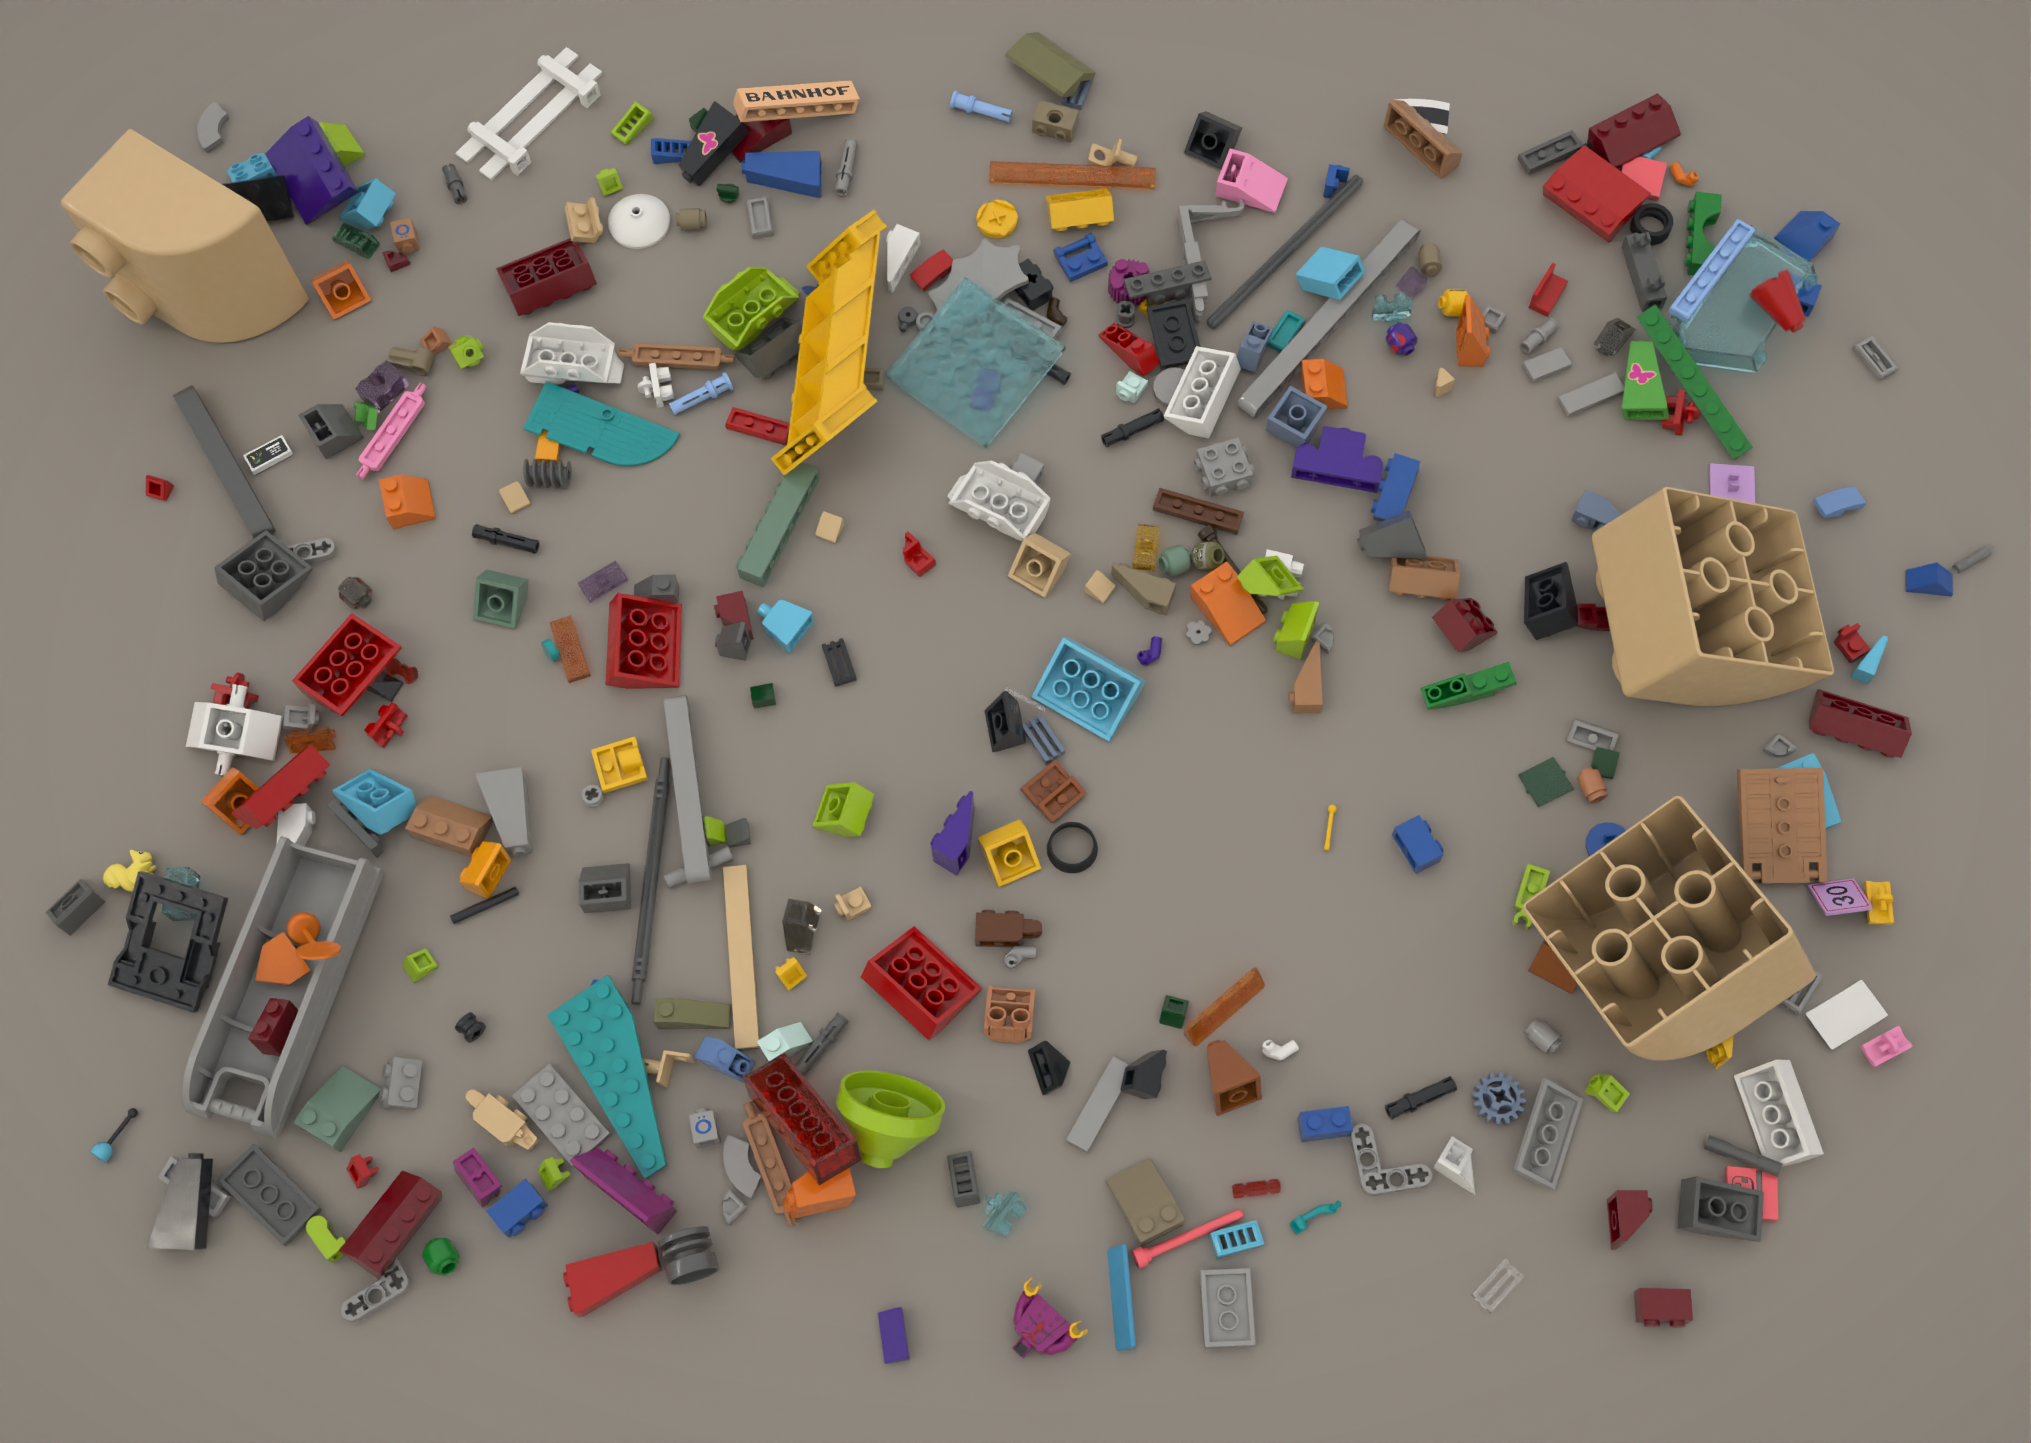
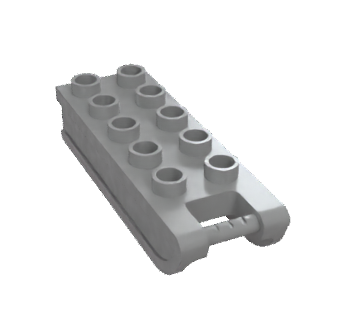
[182,836,384,1138]

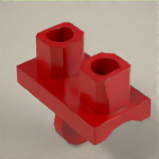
[1662,390,1700,435]
[210,672,259,709]
[364,702,408,748]

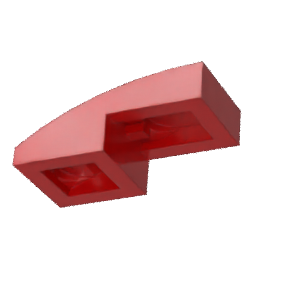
[909,249,953,291]

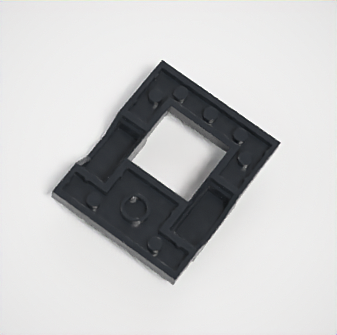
[108,871,228,1013]

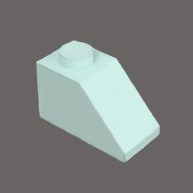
[757,1022,813,1068]

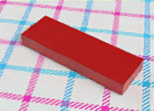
[725,407,790,446]

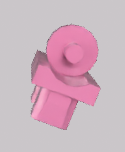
[1860,1026,1913,1068]

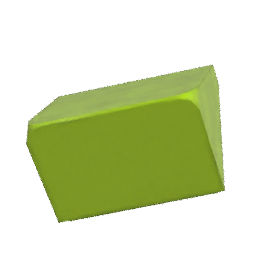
[703,816,727,846]
[402,948,438,983]

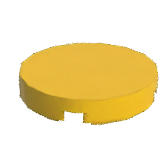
[976,200,1018,239]

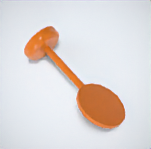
[286,912,341,960]

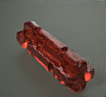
[1232,1179,1281,1198]

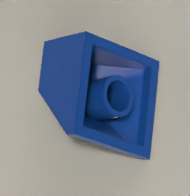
[1773,211,1841,264]

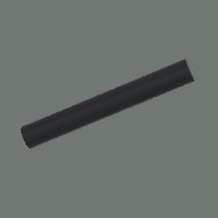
[450,886,519,924]

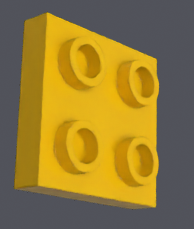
[591,736,648,793]

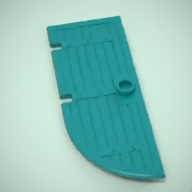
[523,381,680,466]

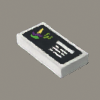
[243,435,293,475]

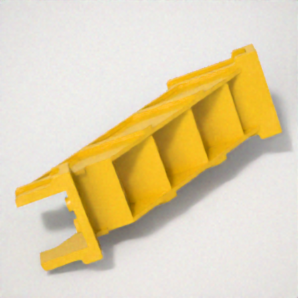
[770,210,887,476]

